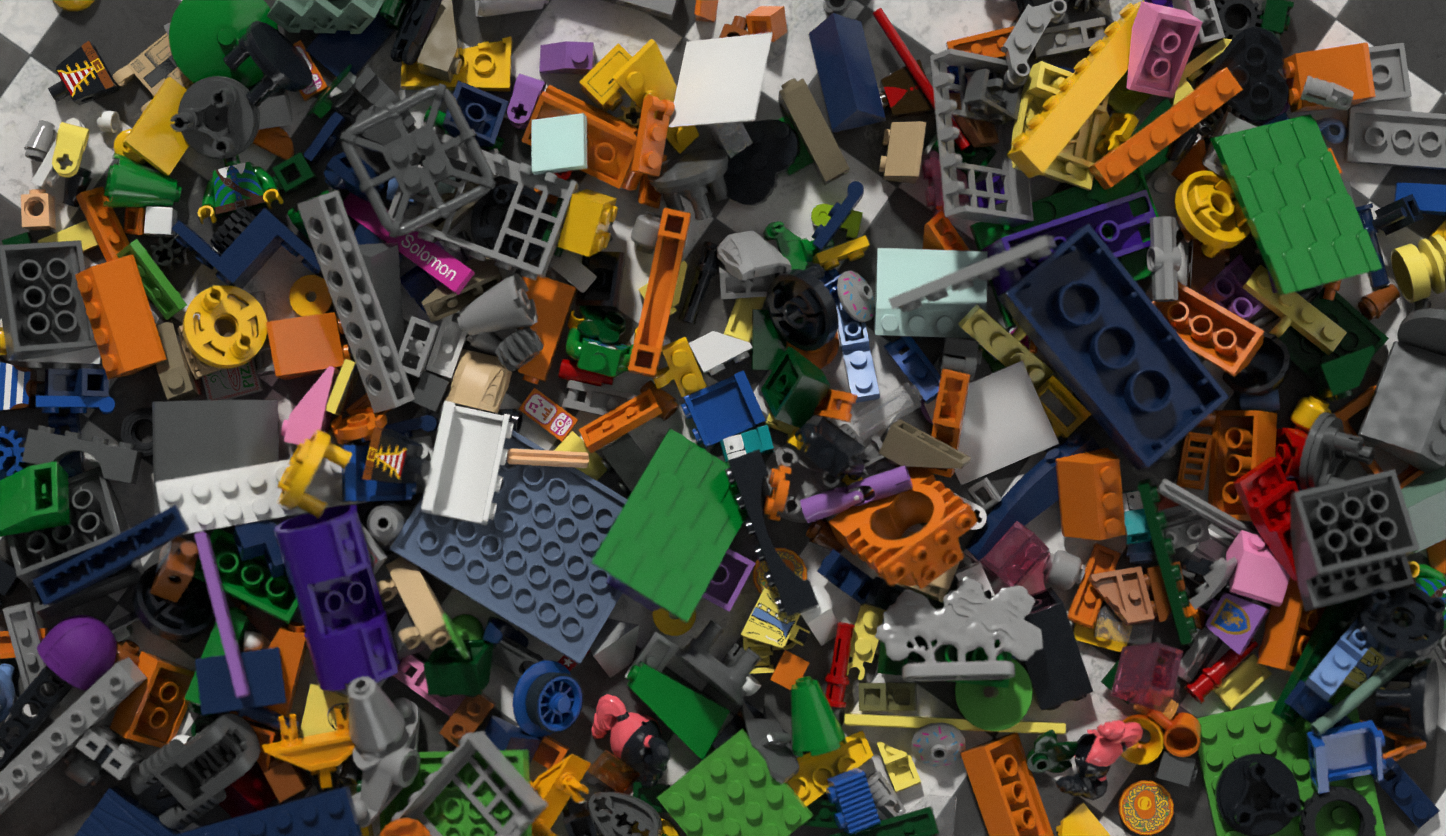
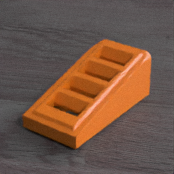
[1176,432,1213,490]

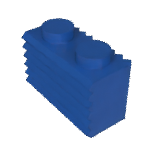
[826,768,880,835]

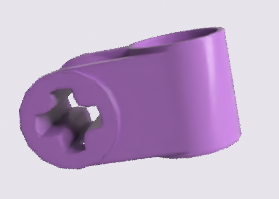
[507,74,546,129]

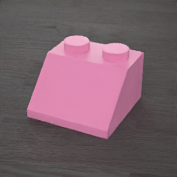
[1225,530,1290,607]

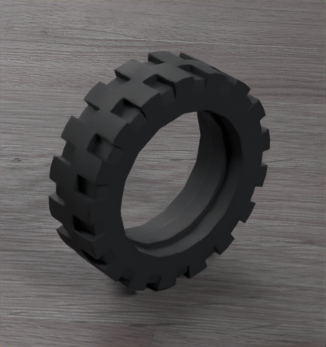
[1299,786,1377,836]

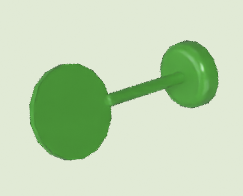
[442,613,484,659]

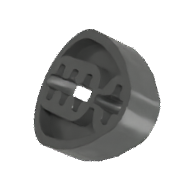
[589,792,662,836]

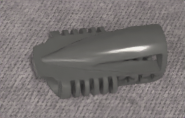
[130,713,260,830]

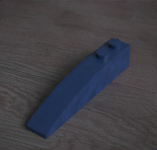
[966,429,1101,561]
[32,505,189,605]

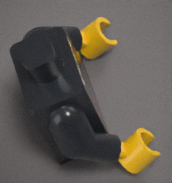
[786,417,866,485]

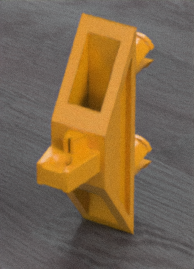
[262,704,356,789]
[530,754,591,836]

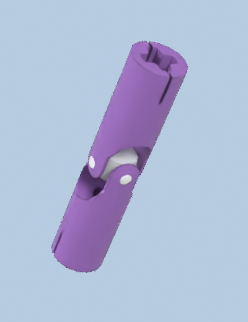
[800,465,913,523]

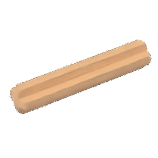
[507,449,589,468]

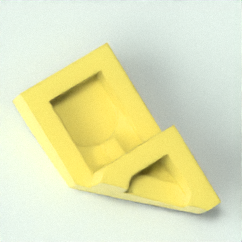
[877,741,921,793]

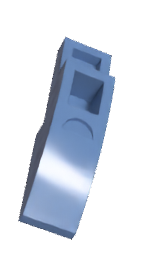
[834,298,880,403]
[1305,619,1382,701]

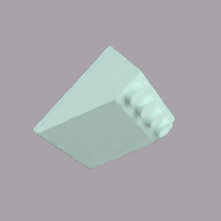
[874,248,987,338]

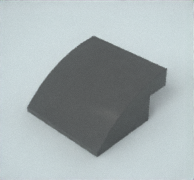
[152,400,279,513]
[7,466,144,619]
[1290,469,1420,612]

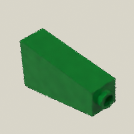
[184,607,249,719]
[627,660,730,759]

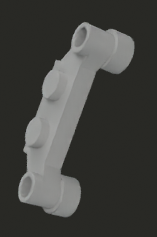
[1001,0,1067,89]

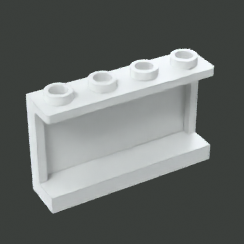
[421,401,514,525]

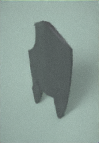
[741,703,799,784]

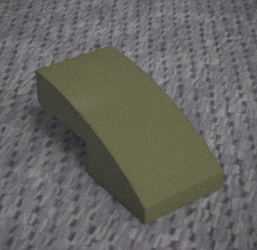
[859,683,917,711]

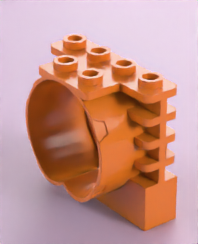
[828,467,977,589]

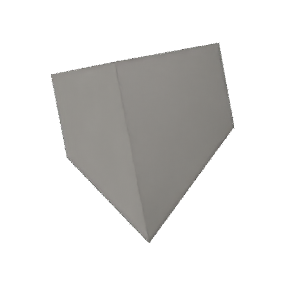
[589,618,639,678]

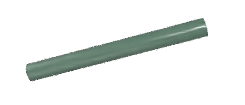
[1310,658,1417,736]

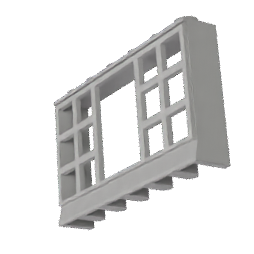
[930,49,1034,227]
[388,125,579,280]
[376,731,548,836]

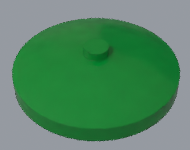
[168,0,279,88]

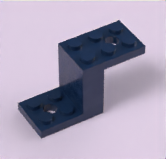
[171,208,323,289]

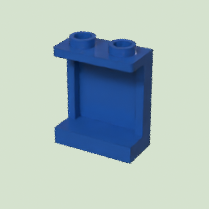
[681,370,766,448]
[341,445,417,502]
[1307,720,1387,794]

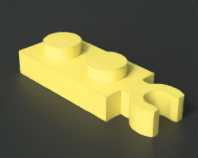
[847,604,886,680]

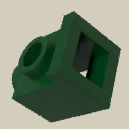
[1259,0,1294,39]
[272,152,318,194]

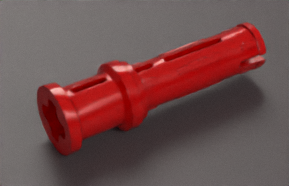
[825,622,855,708]
[1184,638,1258,704]

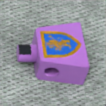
[1198,593,1269,655]

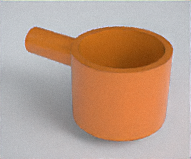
[1147,706,1201,757]

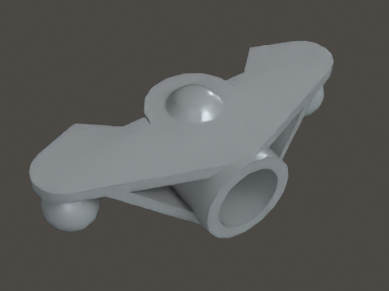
[352,697,420,828]

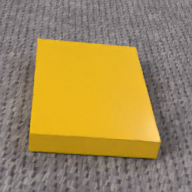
[123,77,189,176]

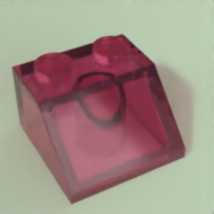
[980,521,1050,588]

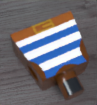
[0,362,45,413]

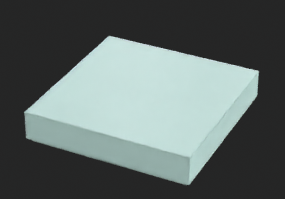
[531,113,587,175]

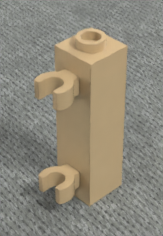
[377,556,452,650]

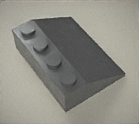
[0,240,97,361]
[1358,341,1446,474]

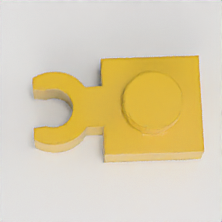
[1096,113,1139,156]

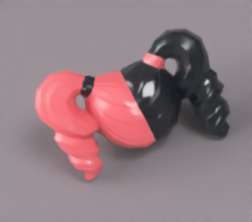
[591,694,670,789]
[1056,720,1143,800]

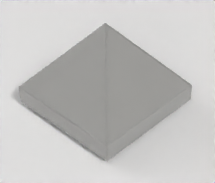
[968,477,1002,511]

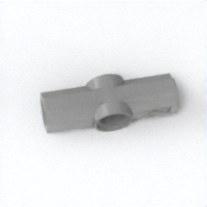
[1147,216,1182,302]

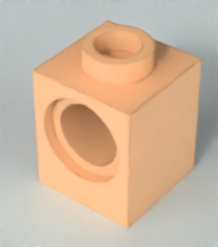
[21,189,56,231]

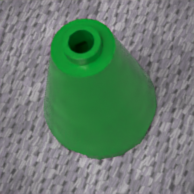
[103,153,181,208]
[791,676,847,757]

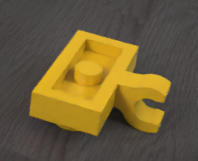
[652,337,707,397]

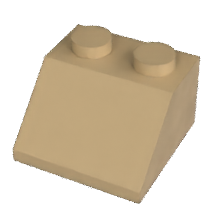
[879,122,926,184]

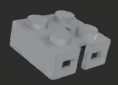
[75,725,145,780]

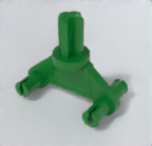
[763,221,834,292]

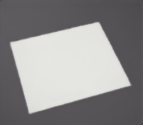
[669,32,773,127]
[924,361,1059,485]

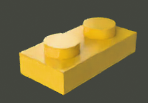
[812,235,870,271]

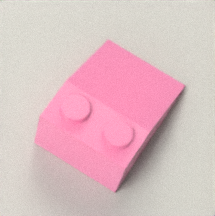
[1126,1,1203,98]
[281,366,340,445]

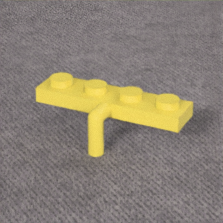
[1242,264,1347,355]
[958,304,1053,390]

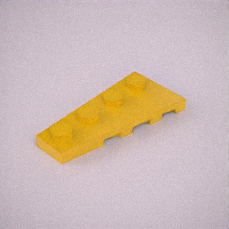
[401,37,512,92]
[612,39,699,154]
[787,730,874,806]

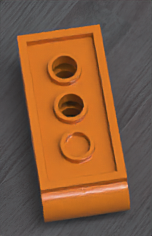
[522,85,643,190]

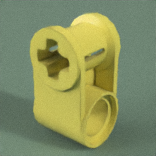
[52,122,89,178]

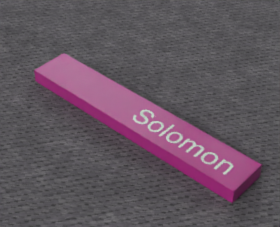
[343,192,475,295]

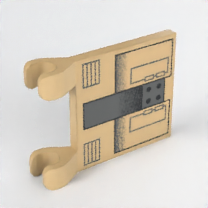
[113,33,192,112]

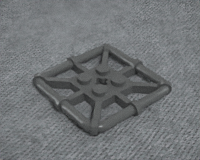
[340,83,496,238]

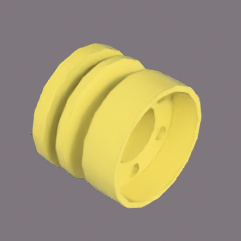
[1391,234,1446,303]

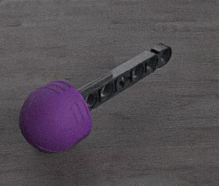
[0,615,117,768]

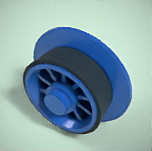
[513,660,584,737]

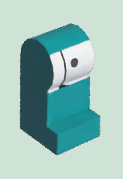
[720,425,774,463]
[1122,490,1151,545]

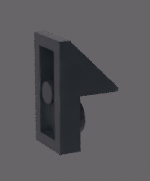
[866,576,914,610]

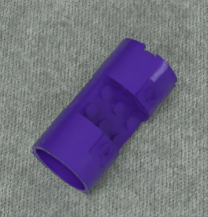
[274,504,400,691]

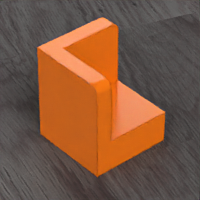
[746,6,787,42]
[770,650,810,690]
[533,736,569,769]

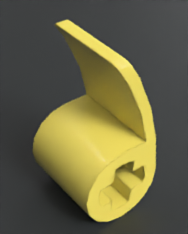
[554,431,607,481]

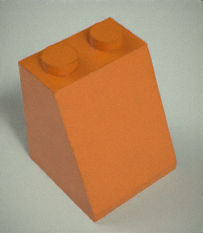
[1283,43,1376,113]
[266,312,352,380]

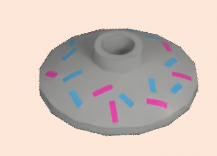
[837,270,875,323]
[911,722,966,767]

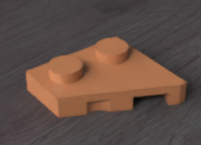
[949,93,999,147]
[1088,566,1155,626]

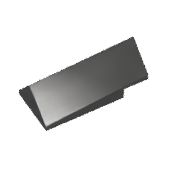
[350,242,404,353]

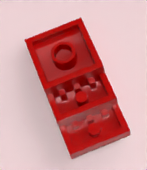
[1233,457,1299,581]

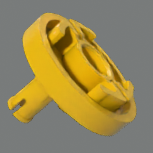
[1175,171,1251,258]
[182,285,267,369]
[277,429,352,518]

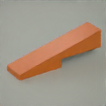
[926,369,971,478]

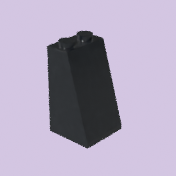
[1020,587,1093,711]

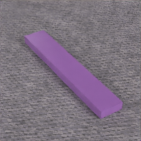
[194,532,251,698]

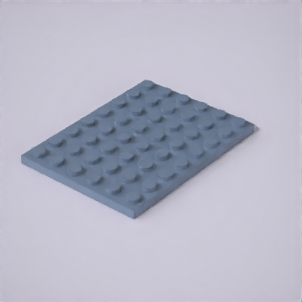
[390,409,628,664]

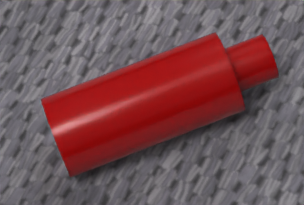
[559,358,614,387]

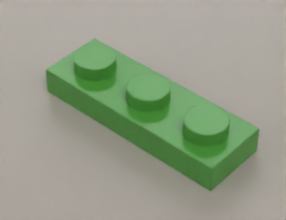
[116,239,187,320]

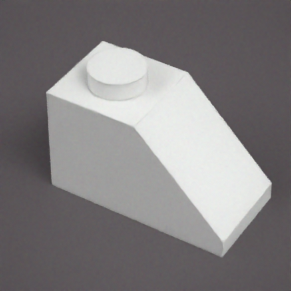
[800,585,838,646]

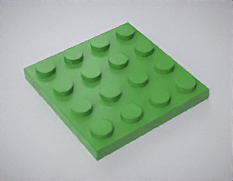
[657,729,813,836]

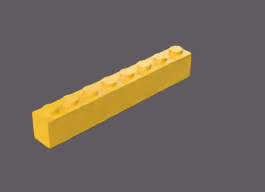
[1007,0,1145,178]

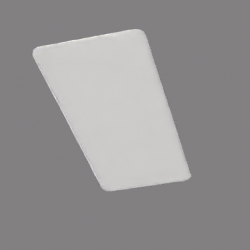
[549,250,597,293]

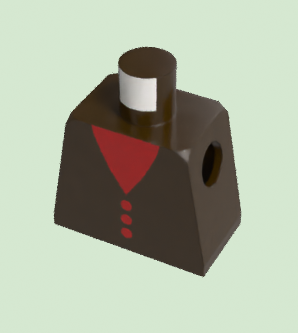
[879,59,935,119]

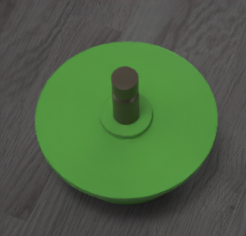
[955,658,1033,731]

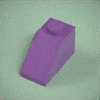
[539,41,595,75]

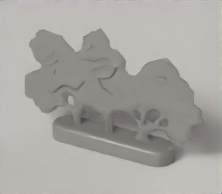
[875,575,1043,682]

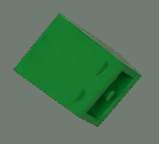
[0,461,70,537]

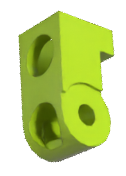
[811,204,863,240]

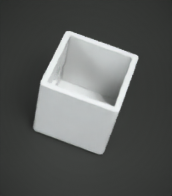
[144,206,178,238]

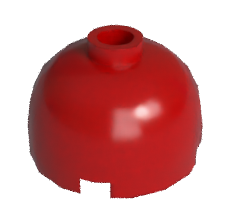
[1275,428,1308,482]

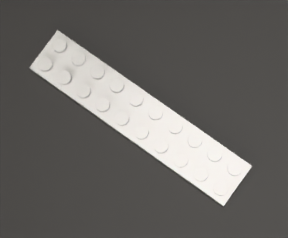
[155,436,433,535]

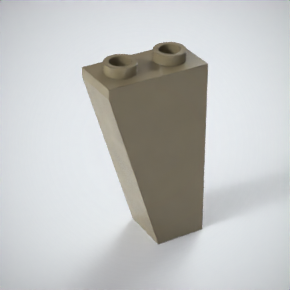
[778,78,850,185]

